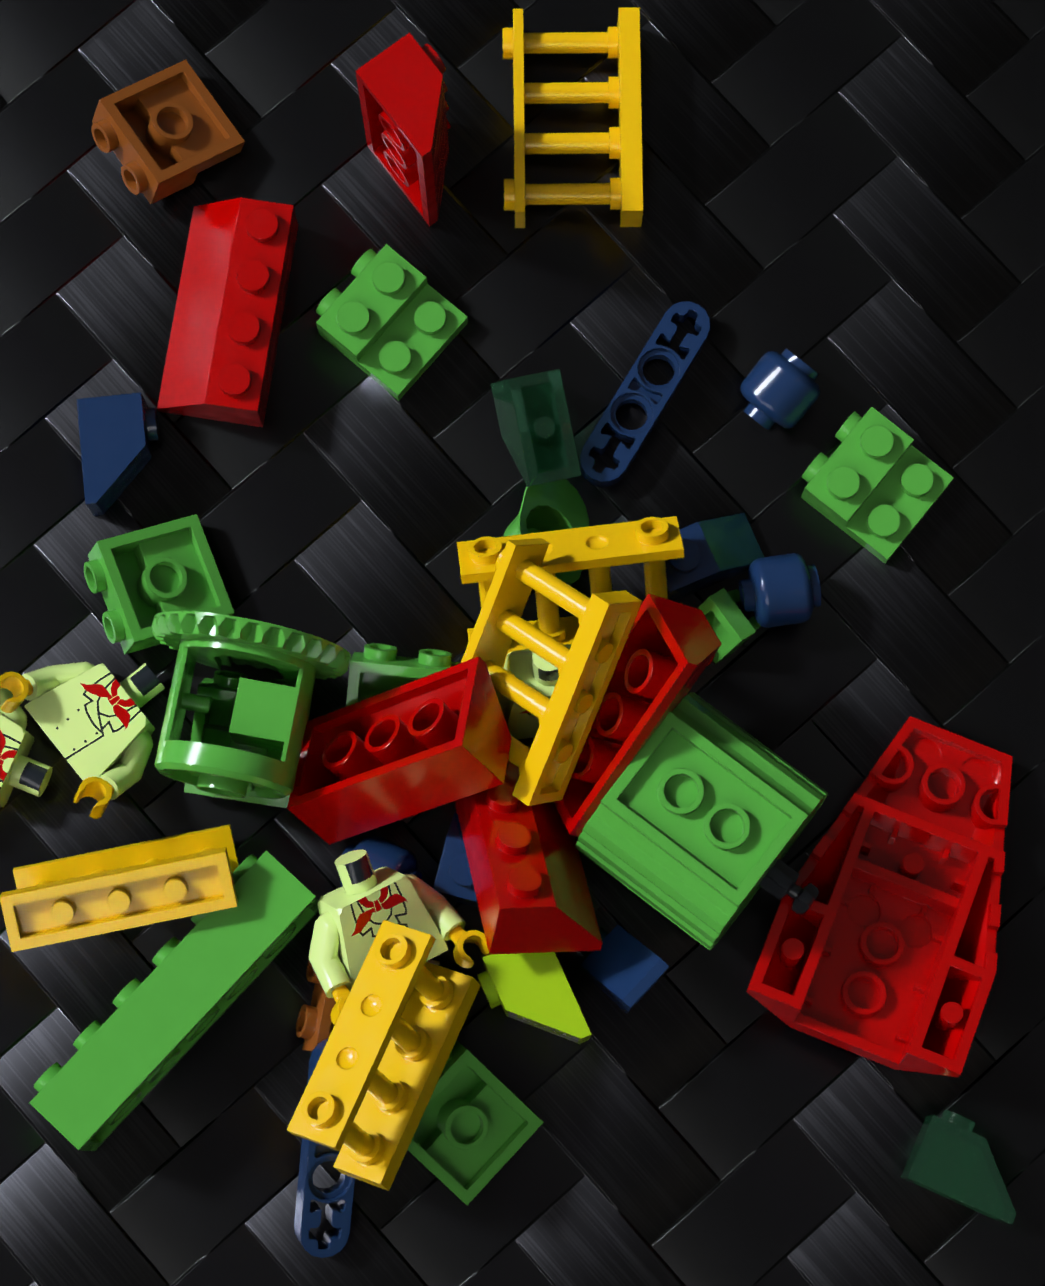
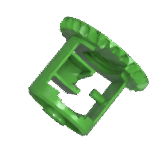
[152,611,351,799]

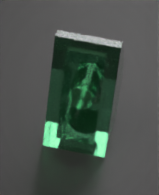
[491,369,581,487]
[901,1110,1016,1225]

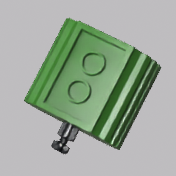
[575,692,828,950]

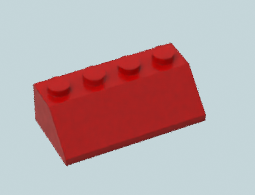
[355,32,450,226]
[157,197,299,427]
[554,593,721,837]
[287,656,512,845]
[455,761,603,955]

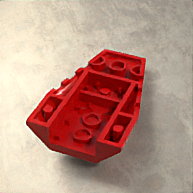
[746,716,1013,1077]

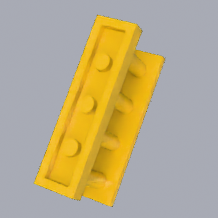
[502,7,643,228]
[457,516,684,668]
[461,538,642,806]
[0,824,239,952]
[287,920,481,1191]

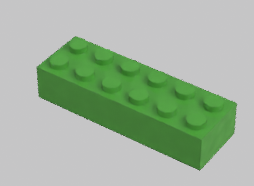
[29,850,319,1151]

